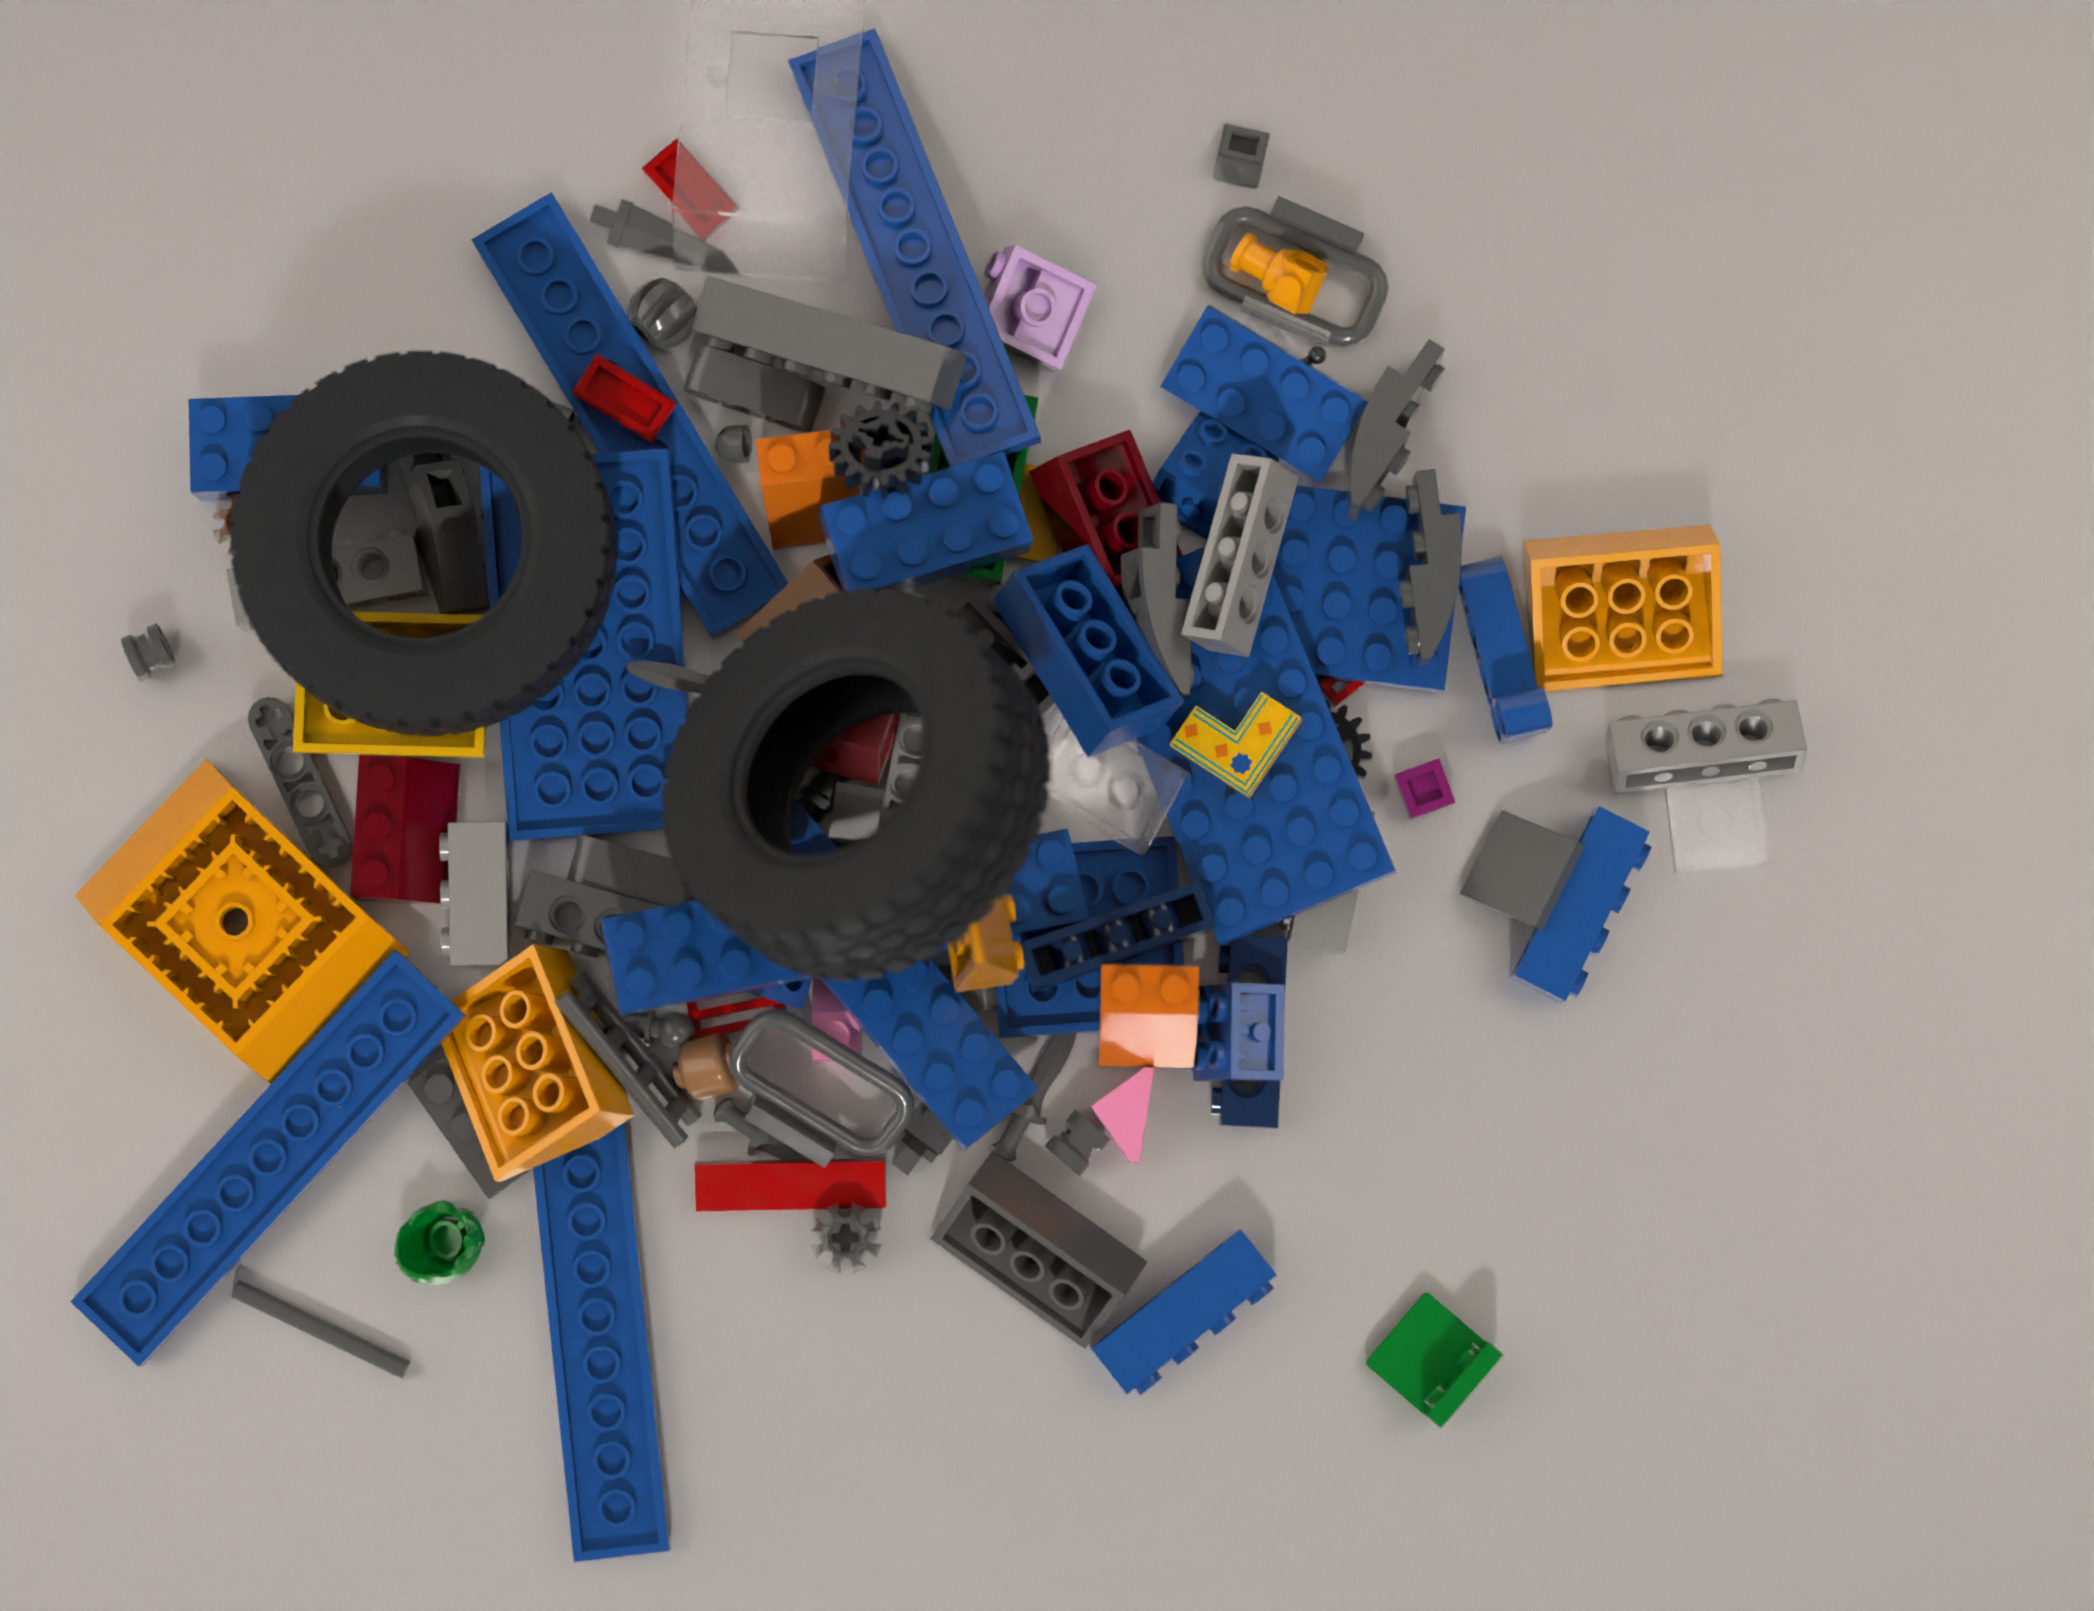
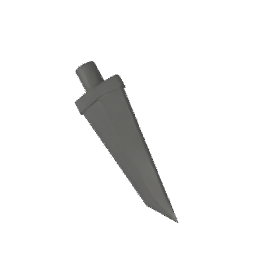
[590,199,744,276]

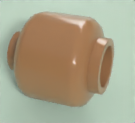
[672,1033,740,1101]

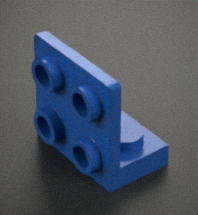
[1153,411,1279,540]
[1190,983,1285,1081]

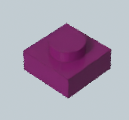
[1393,758,1456,820]

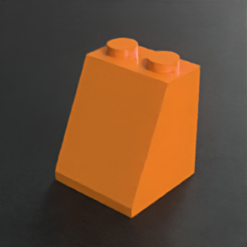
[756,430,861,550]
[1099,965,1199,1068]

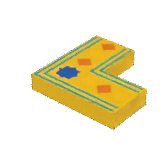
[1169,692,1303,799]

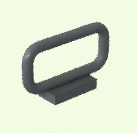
[1201,196,1389,346]
[729,1009,915,1168]

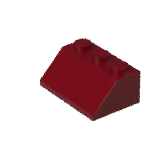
[1029,429,1183,588]
[350,755,461,905]

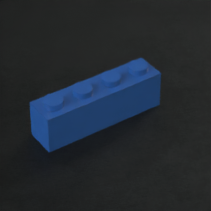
[1510,806,1652,1003]
[1091,1229,1277,1395]

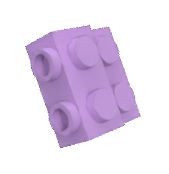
[984,245,1097,371]

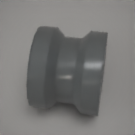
[121,623,176,681]

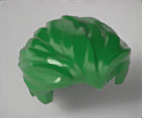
[394,1200,485,1285]

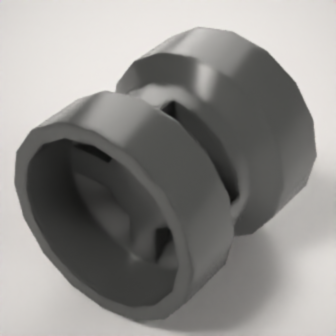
[1045,1110,1111,1176]

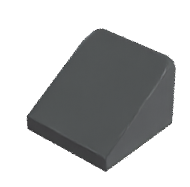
[1213,124,1270,188]

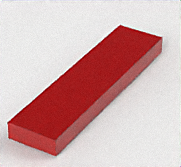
[694,1158,887,1212]

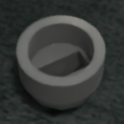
[715,425,752,463]

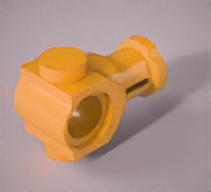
[1230,232,1330,315]

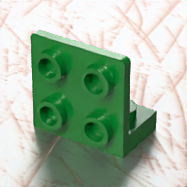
[1366,1292,1503,1428]

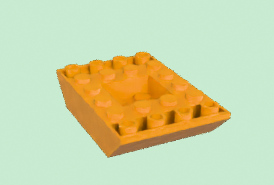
[75,759,411,1084]

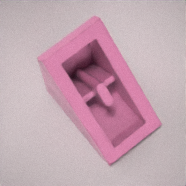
[1090,1067,1154,1163]

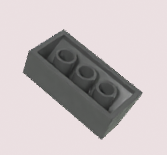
[930,1151,1148,1349]

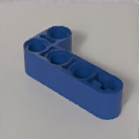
[1458,556,1553,744]

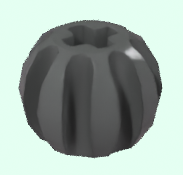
[628,278,697,349]
[811,1202,881,1273]

